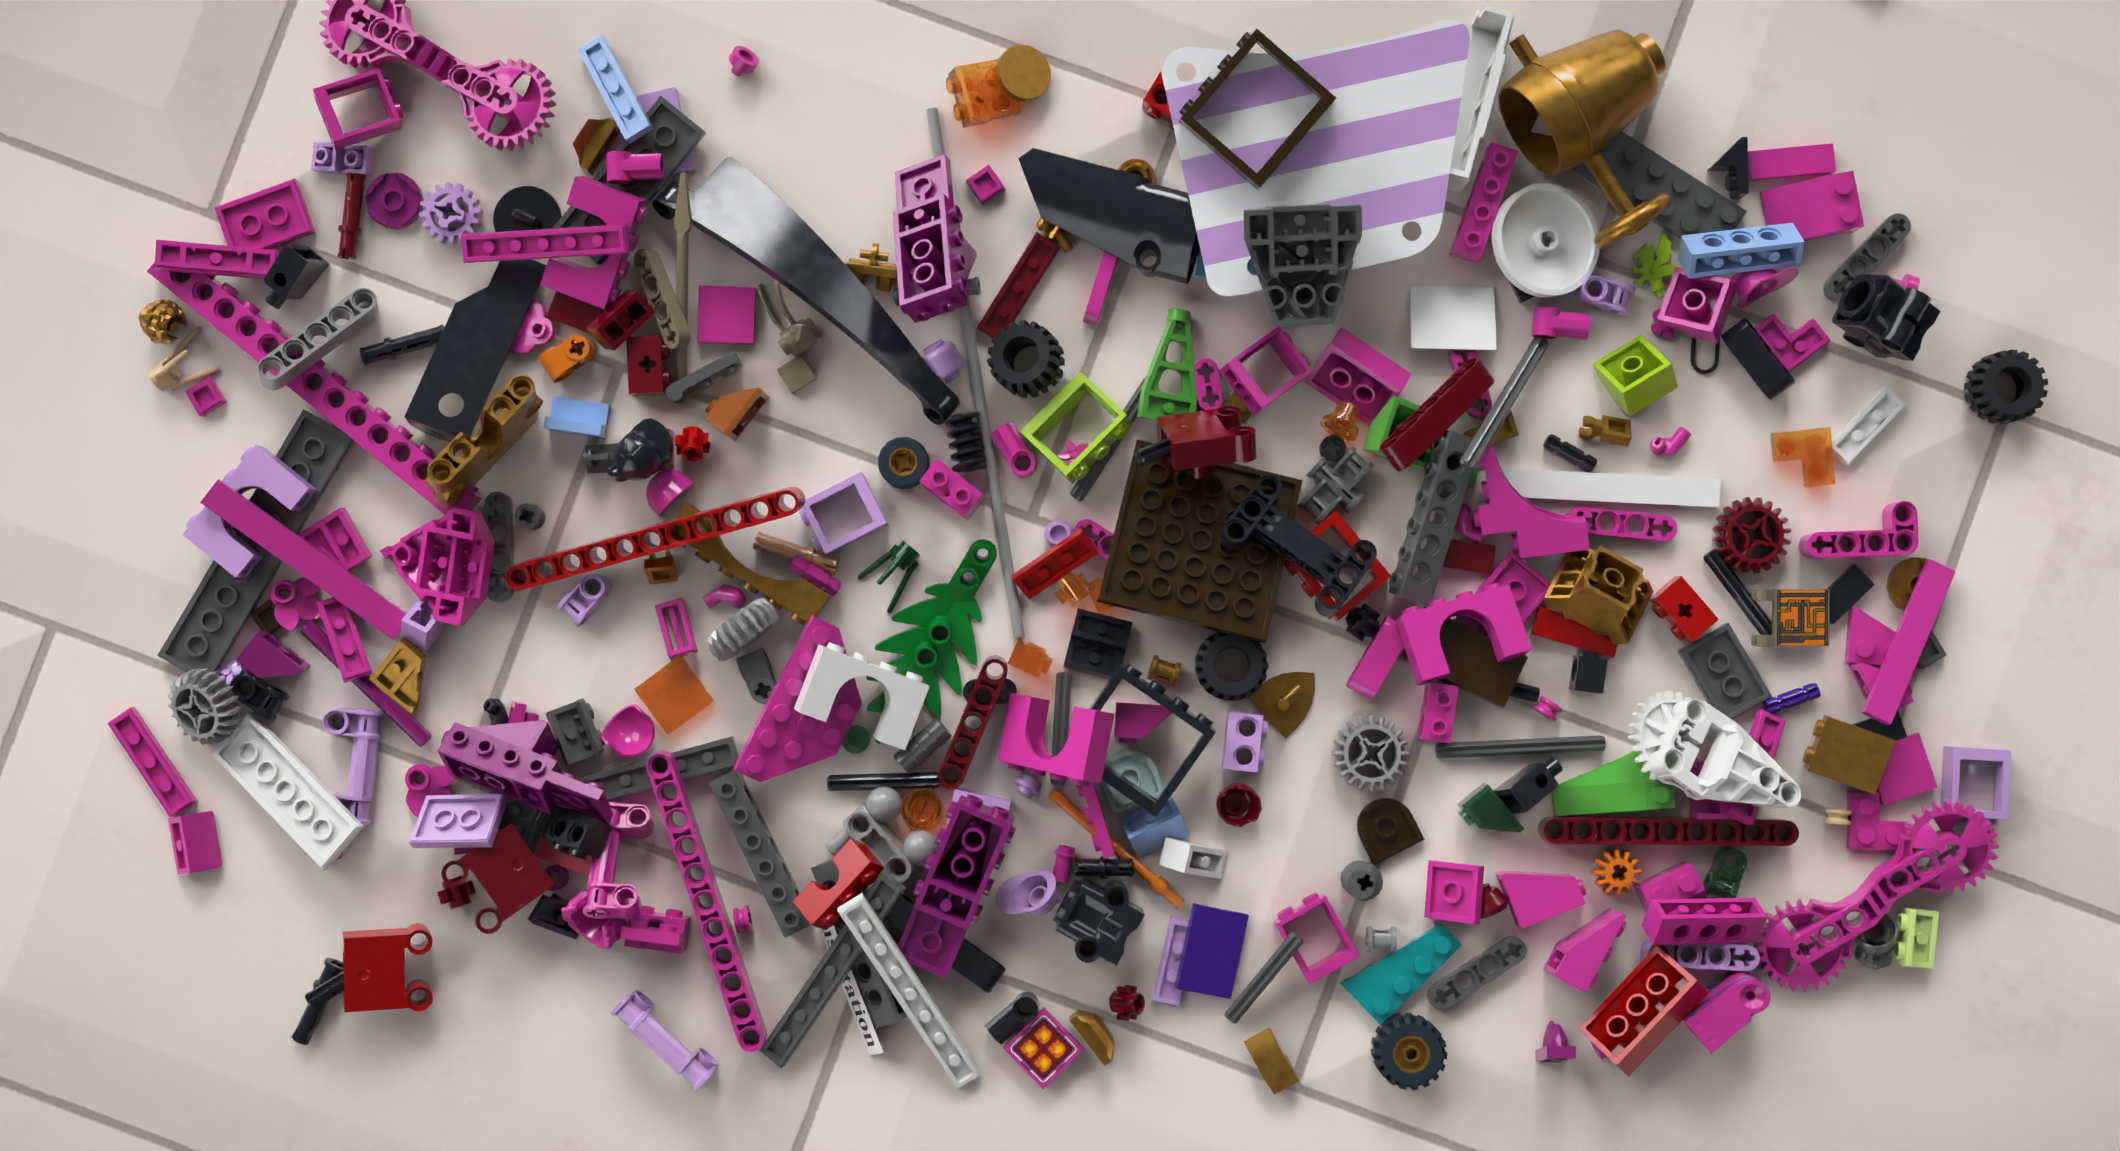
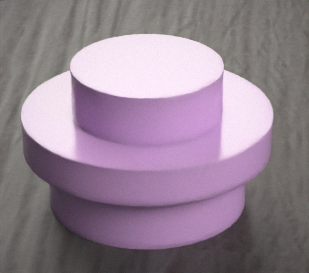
[1044,520,1073,547]
[1014,774,1042,799]

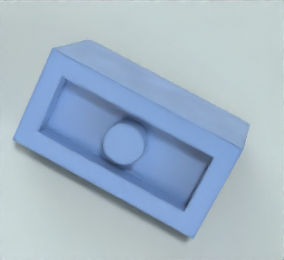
[543,397,610,438]
[1120,796,1189,858]

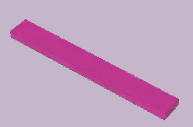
[200,479,407,639]

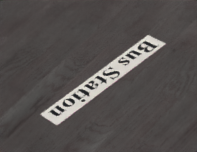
[819,926,884,1055]

